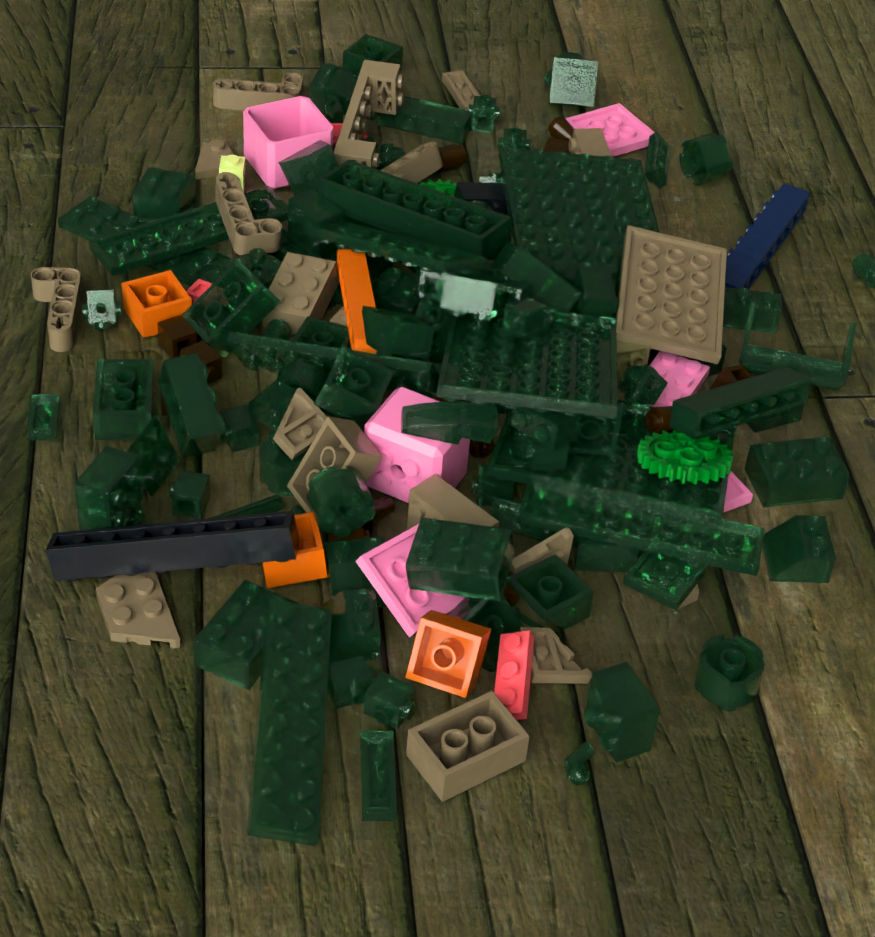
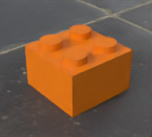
[122,270,193,338]
[262,512,327,588]
[405,609,491,698]

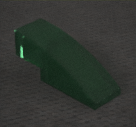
[401,401,498,445]

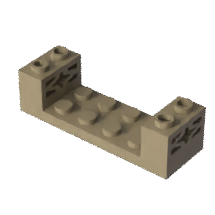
[333,60,404,194]

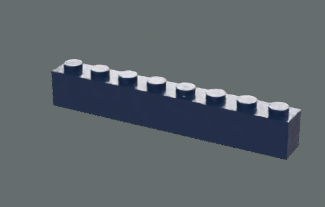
[724,183,810,308]

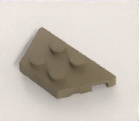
[96,572,180,648]

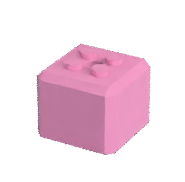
[243,96,334,190]
[364,387,472,503]

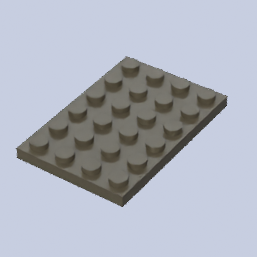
[613,225,727,364]

